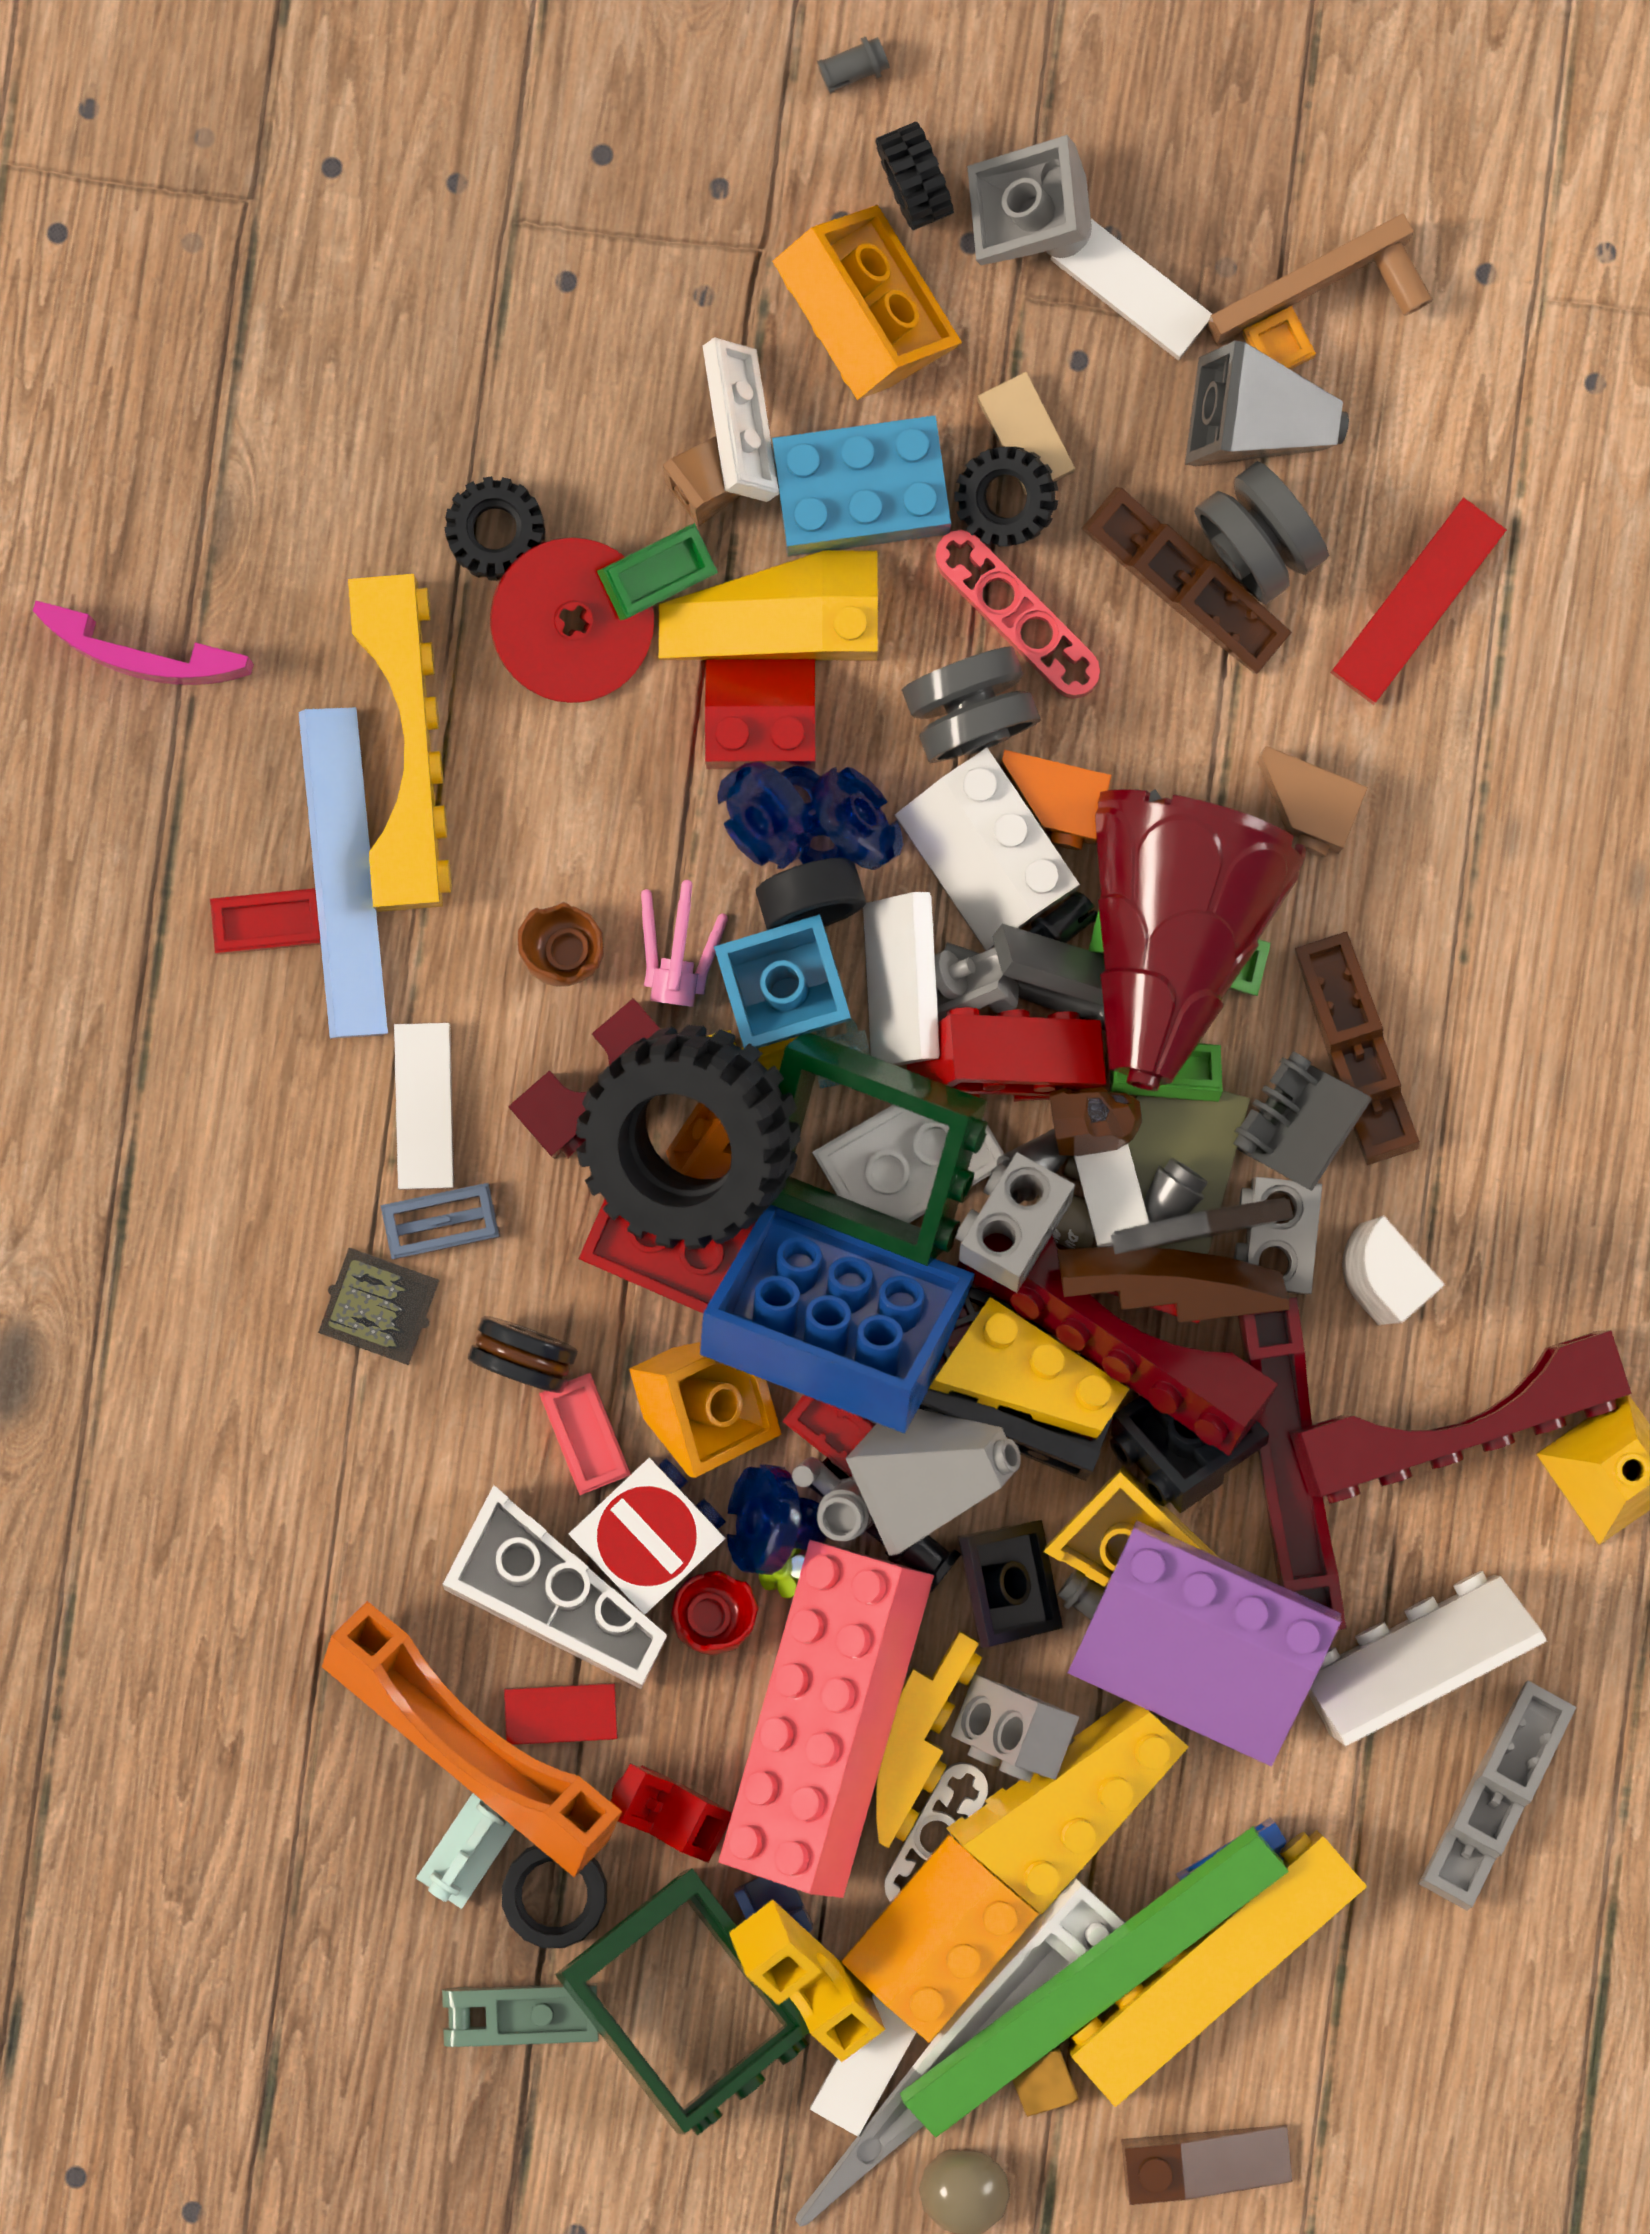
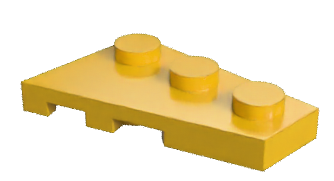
[929,1297,1129,1439]

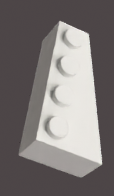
[443,1485,667,1689]

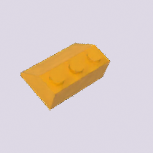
[772,205,962,400]
[841,1834,1039,2043]

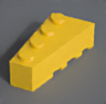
[1043,1466,1219,1587]
[946,1700,1189,1915]

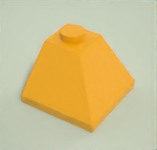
[629,1342,782,1478]

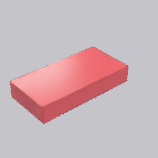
[539,1373,631,1495]

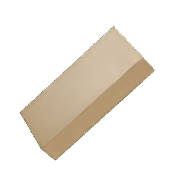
[977,372,1075,496]

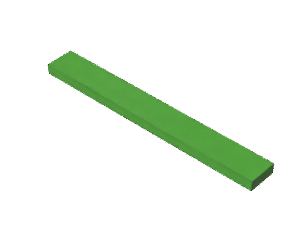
[900,1826,1289,2138]

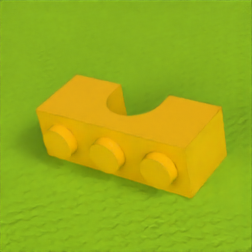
[729,1900,886,2062]

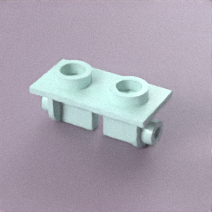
[416,1793,515,1909]

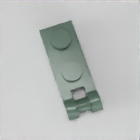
[442,1983,599,2047]

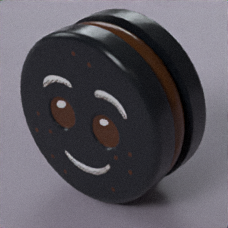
[468,1316,578,1393]

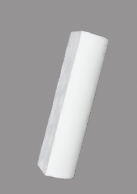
[1342,1216,1444,1325]

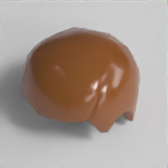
[518,902,604,987]

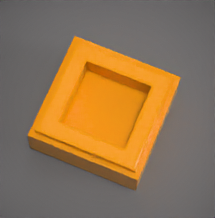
[1242,306,1316,370]

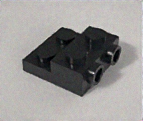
[1110,1395,1269,1514]

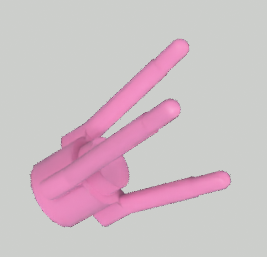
[641,880,728,1007]

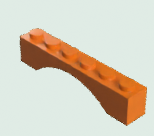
[322,1601,622,1877]

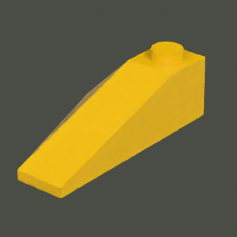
[659,550,878,661]

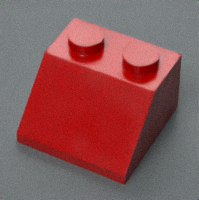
[705,659,816,769]

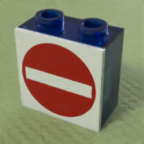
[569,1457,726,1615]

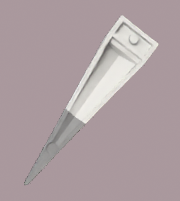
[795,1877,1125,2227]

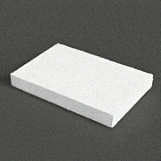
[863,892,940,1066]
[812,1105,1004,1223]

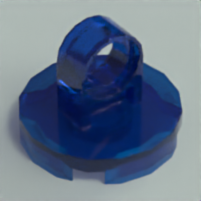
[717,762,826,869]
[796,767,903,870]
[727,1464,827,1575]

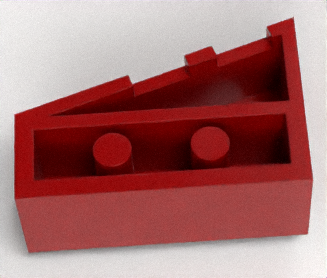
[907,1007,1106,1102]

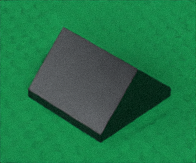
[958,1520,1063,1648]

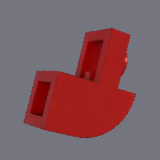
[610,1763,732,1863]

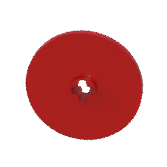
[490,537,654,703]

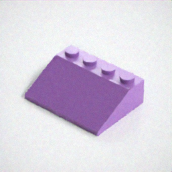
[1068,1520,1341,1767]

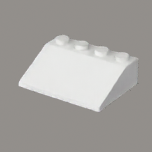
[1308,1571,1547,1746]

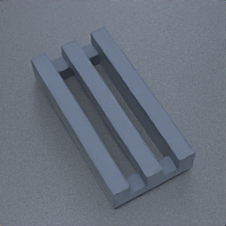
[380,1183,500,1260]

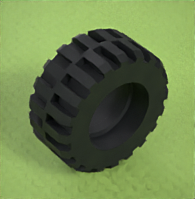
[576,1025,800,1250]

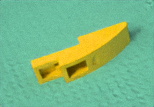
[876,1630,983,1848]

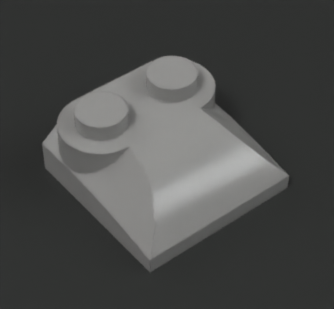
[967,135,1092,265]

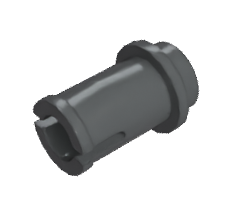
[817,36,890,94]
[1057,1569,1105,1620]

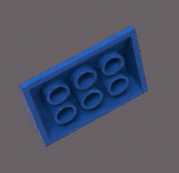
[700,1205,975,1433]

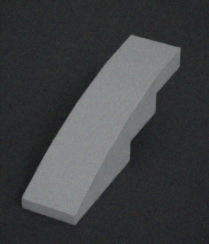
[1418,1681,1576,1911]

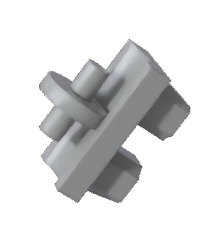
[935,947,1019,1022]

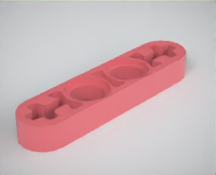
[935,530,1100,699]

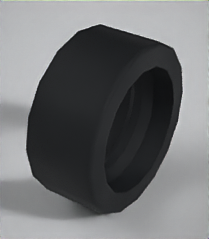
[756,858,866,930]
[502,1845,607,1948]

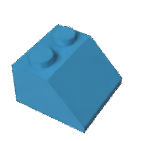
[714,914,852,1049]

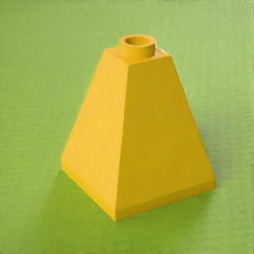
[1536,1395,1650,1545]

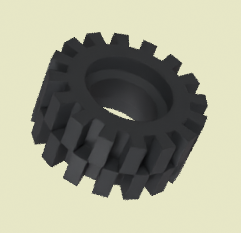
[875,121,954,231]
[954,446,1058,546]
[444,476,545,581]

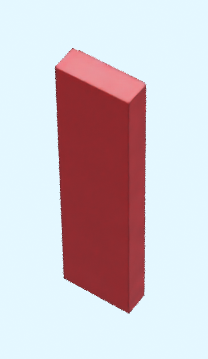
[1330,497,1507,705]

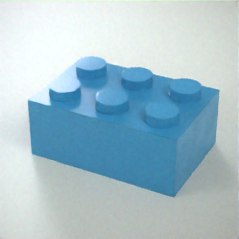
[772,415,951,557]

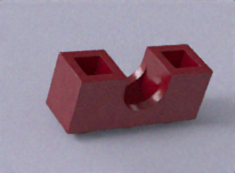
[508,998,661,1159]

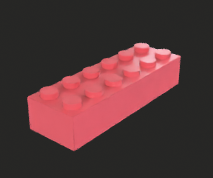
[718,1540,934,1898]

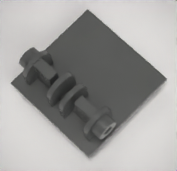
[1233,1051,1372,1191]

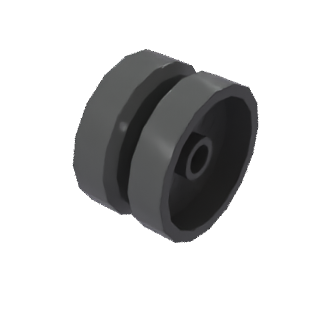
[1194,461,1329,605]
[901,646,1041,763]

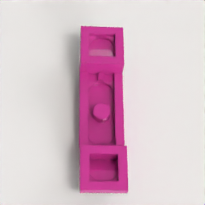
[33,600,254,685]

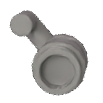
[792,1457,874,1541]

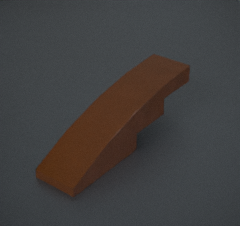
[1081,487,1292,674]
[1295,931,1419,1165]
[1057,1246,1290,1322]

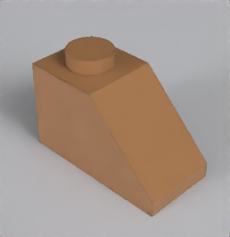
[662,436,741,527]
[1257,746,1368,857]

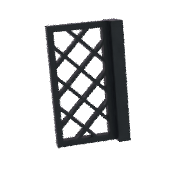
[918,1286,1125,1481]

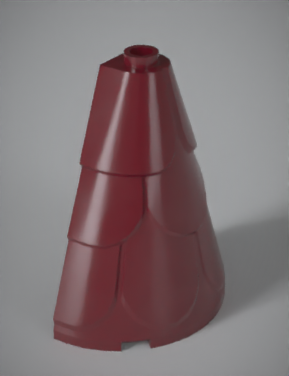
[1095,789,1306,1091]

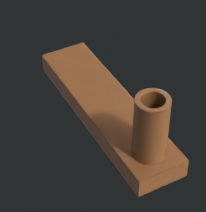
[1207,213,1433,345]

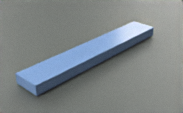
[298,707,388,1039]

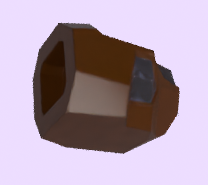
[1050,1087,1142,1156]

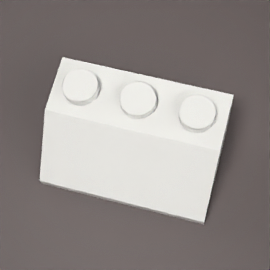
[895,748,1080,951]

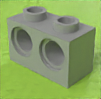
[956,1152,1075,1293]
[1234,1177,1322,1295]
[951,1674,1079,1782]

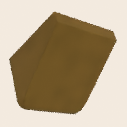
[1012,2046,1079,2117]

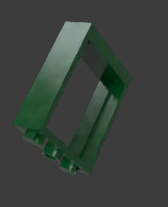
[771,1033,988,1266]
[554,1868,809,2136]

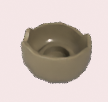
[919,2149,1010,2234]

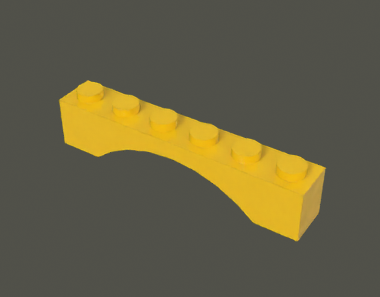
[348,574,452,912]

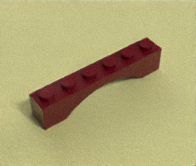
[957,1233,1278,1456]
[1238,1297,1347,1630]
[1289,1330,1632,1503]

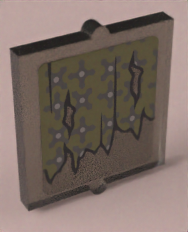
[318,1248,440,1365]

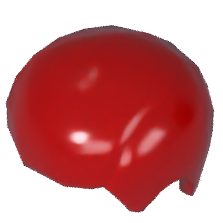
[670,1571,758,1656]

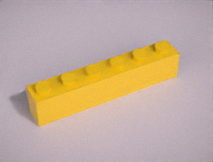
[1067,1830,1367,2107]

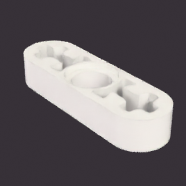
[884,1762,988,1902]

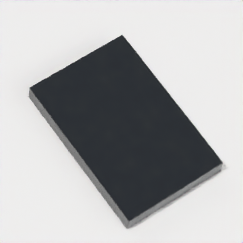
[1111,1197,1293,1254]

